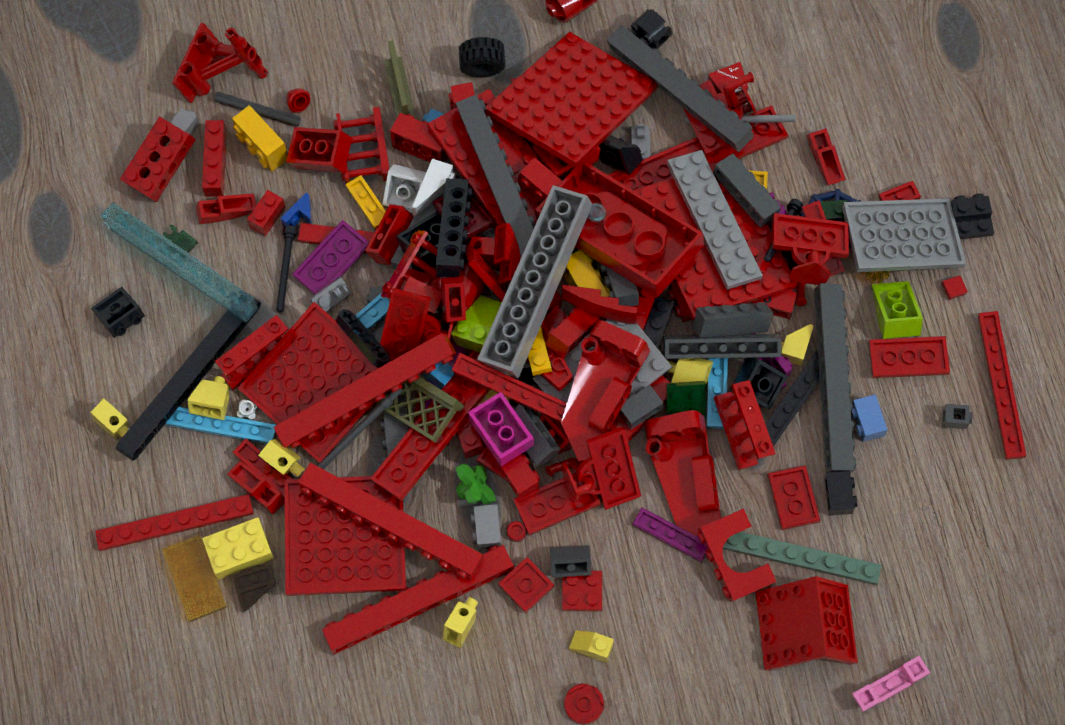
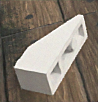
[412,159,456,216]

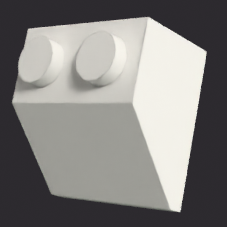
[382,164,426,213]

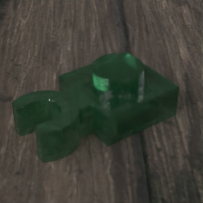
[163,225,198,256]

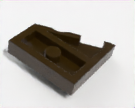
[232,564,276,612]

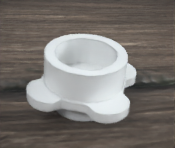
[237,400,258,420]

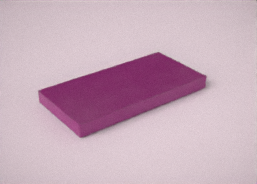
[292,220,369,295]

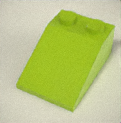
[872,281,923,339]
[451,296,502,353]

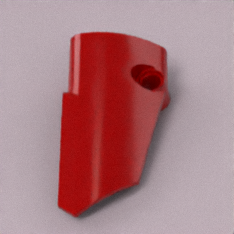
[561,320,650,463]
[645,410,721,537]

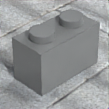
[471,504,501,550]

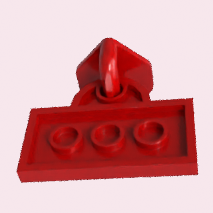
[682,72,757,157]
[772,213,849,306]
[380,288,458,362]
[545,427,641,510]

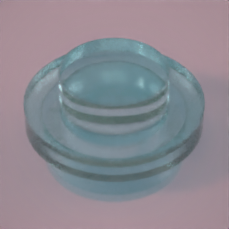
[588,203,606,222]

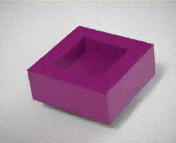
[773,355,792,376]

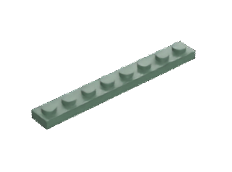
[723,532,881,585]

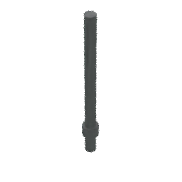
[317,389,403,469]

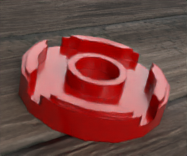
[564,683,604,725]

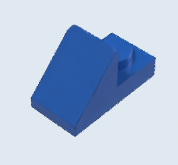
[281,192,312,226]

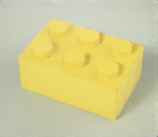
[202,517,274,580]

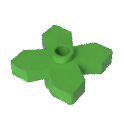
[455,464,496,504]

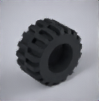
[459,37,505,78]

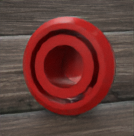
[286,88,311,113]

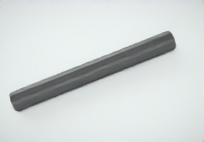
[214,92,301,127]

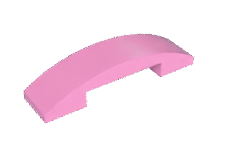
[852,656,930,712]

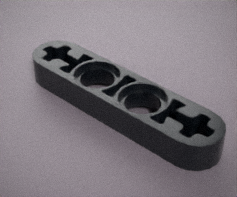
[336,309,390,368]

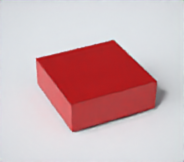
[942,275,968,300]

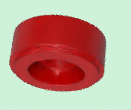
[507,521,526,542]

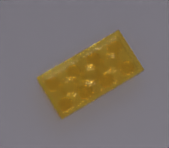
[162,535,227,622]

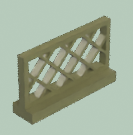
[384,40,416,119]
[376,376,464,443]

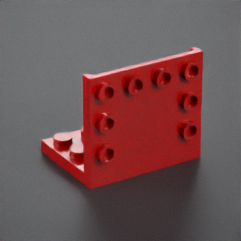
[756,576,858,671]

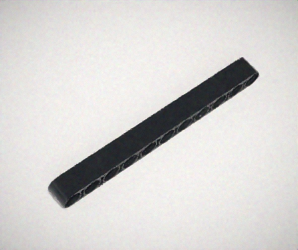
[116,292,261,461]

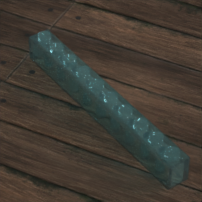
[100,202,258,323]

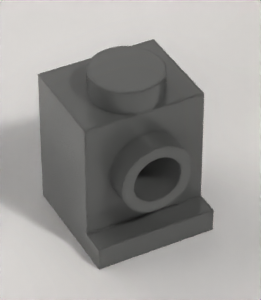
[942,404,972,429]

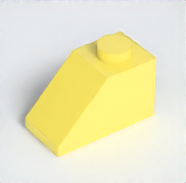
[781,324,814,366]
[569,630,614,663]

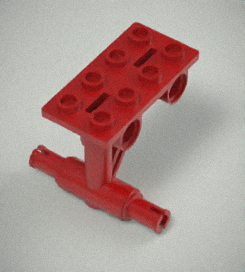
[172,23,268,103]

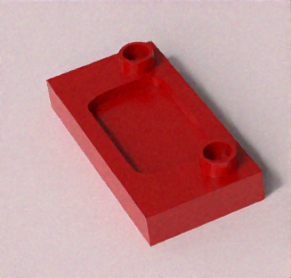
[535,160,704,298]

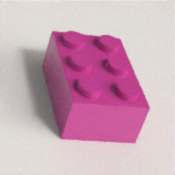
[468,392,534,466]

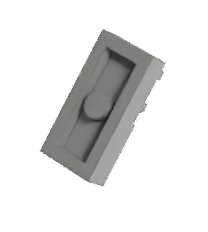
[631,124,651,159]
[310,277,352,311]

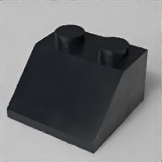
[599,135,643,175]
[730,357,788,410]

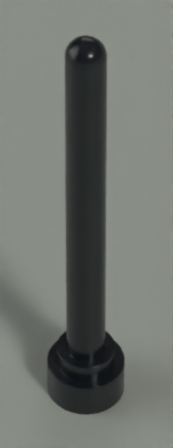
[764,199,803,262]
[276,225,298,313]

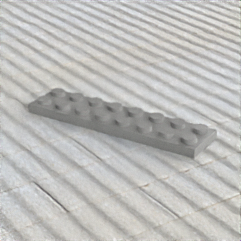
[667,150,763,290]

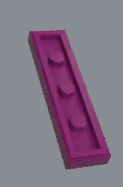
[632,507,707,563]

